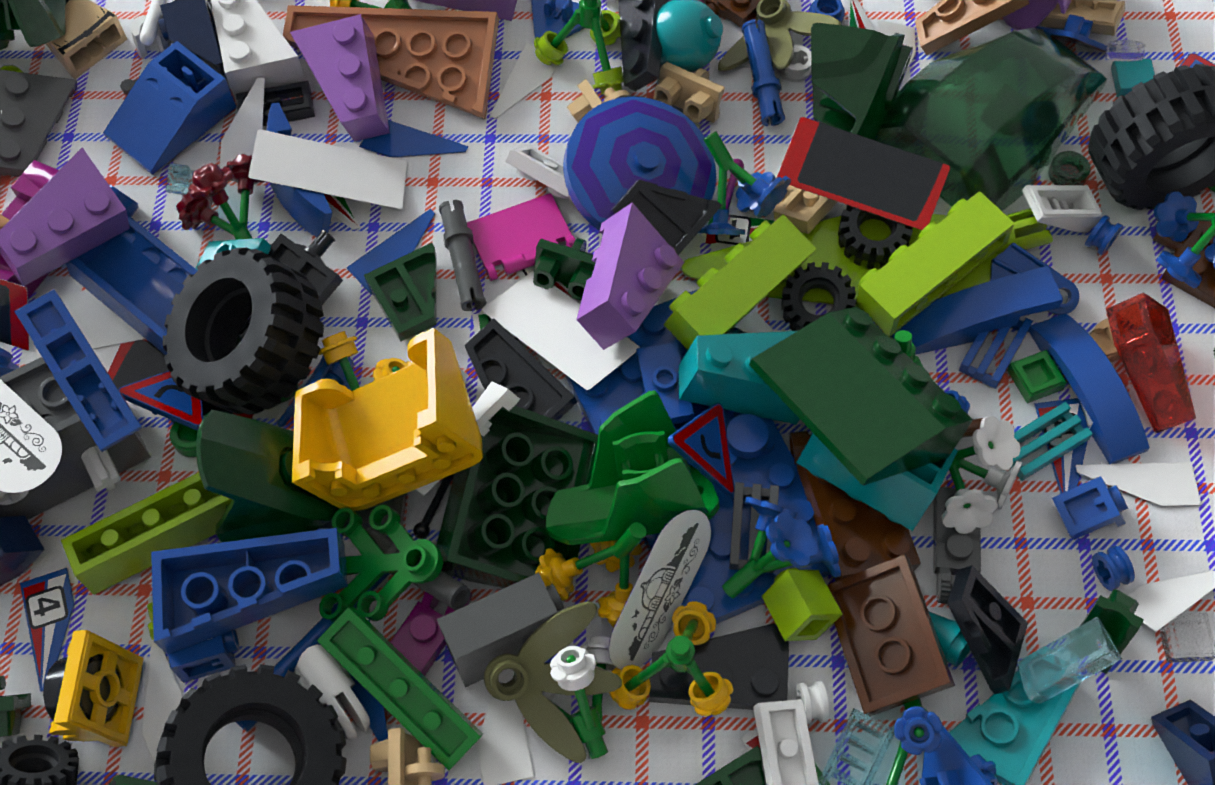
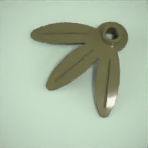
[718,0,841,71]
[484,601,622,763]

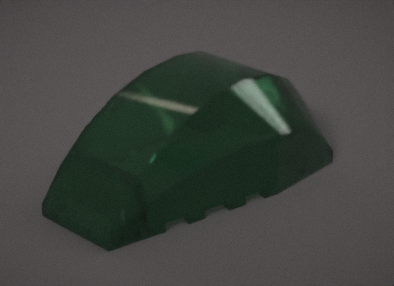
[874,27,1107,211]

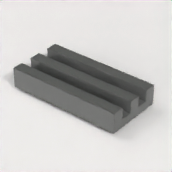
[729,482,779,573]

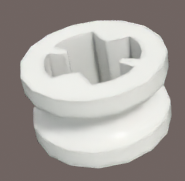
[779,45,811,82]
[796,681,829,725]

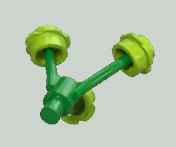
[534,0,623,95]

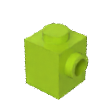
[761,568,843,641]

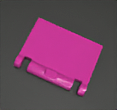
[467,193,575,281]

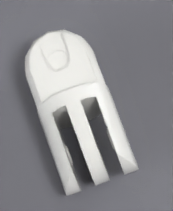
[295,644,370,739]

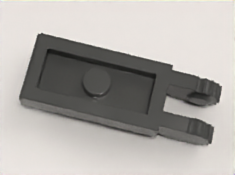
[933,487,981,604]

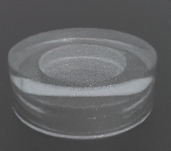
[1105,40,1146,61]

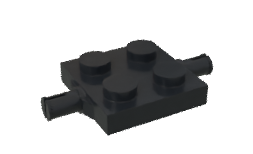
[238,230,343,339]

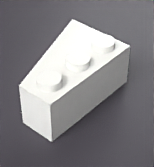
[211,0,306,100]

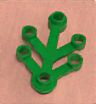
[319,505,443,622]

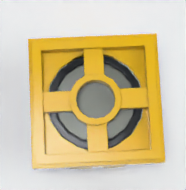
[43,630,144,747]

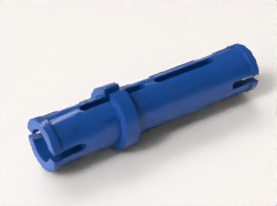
[741,19,785,126]

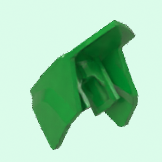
[546,390,720,545]

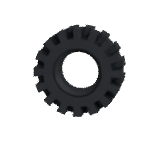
[838,205,913,269]
[781,262,856,331]
[0,735,79,785]

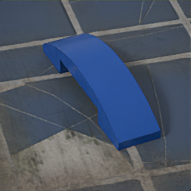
[266,103,333,237]
[1029,313,1150,464]

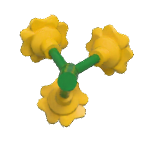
[535,522,647,628]

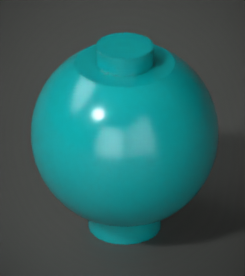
[656,0,723,72]

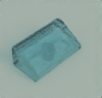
[1017,617,1122,704]

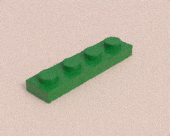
[317,606,483,771]

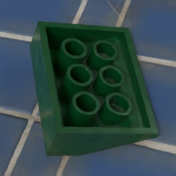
[749,307,973,486]
[436,406,598,599]

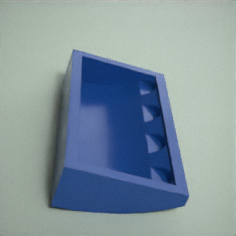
[65,214,198,355]

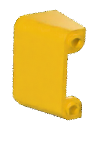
[292,328,483,511]

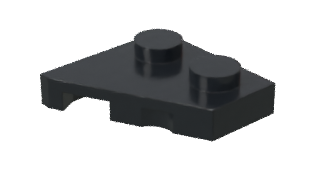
[947,565,1028,694]

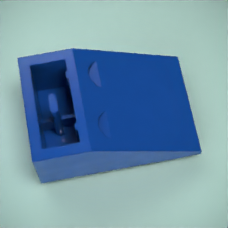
[103,41,236,175]

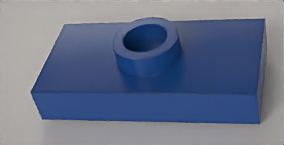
[636,342,694,424]

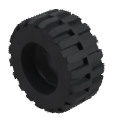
[1088,64,1215,210]
[163,247,324,415]
[154,664,347,785]

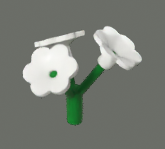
[941,416,1023,534]

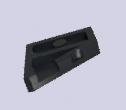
[611,179,722,255]

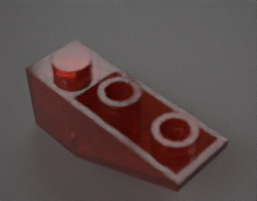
[1106,292,1196,433]

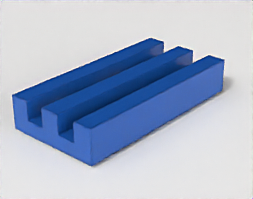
[958,318,1033,389]

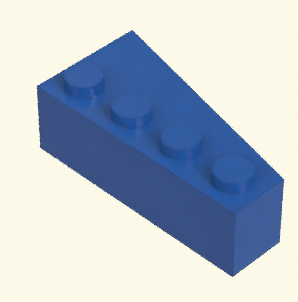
[151,528,348,655]

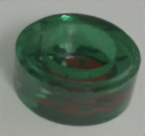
[1048,151,1090,185]

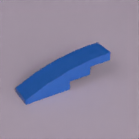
[890,266,1063,355]
[14,289,142,452]

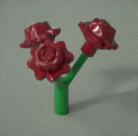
[176,154,266,239]

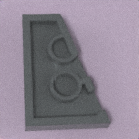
[0,70,77,177]

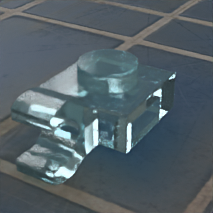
[166,163,194,195]

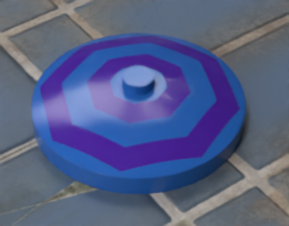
[563,96,716,231]

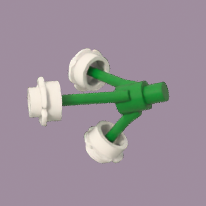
[520,637,616,759]

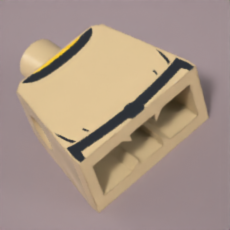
[46,0,127,79]

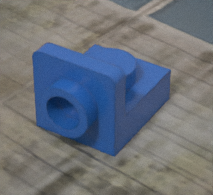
[1052,476,1128,540]
[168,629,240,683]

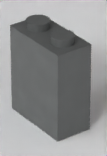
[437,573,564,688]

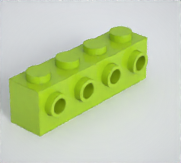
[855,191,1015,337]
[663,214,817,350]
[61,472,232,595]

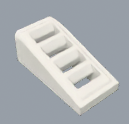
[1022,185,1103,233]

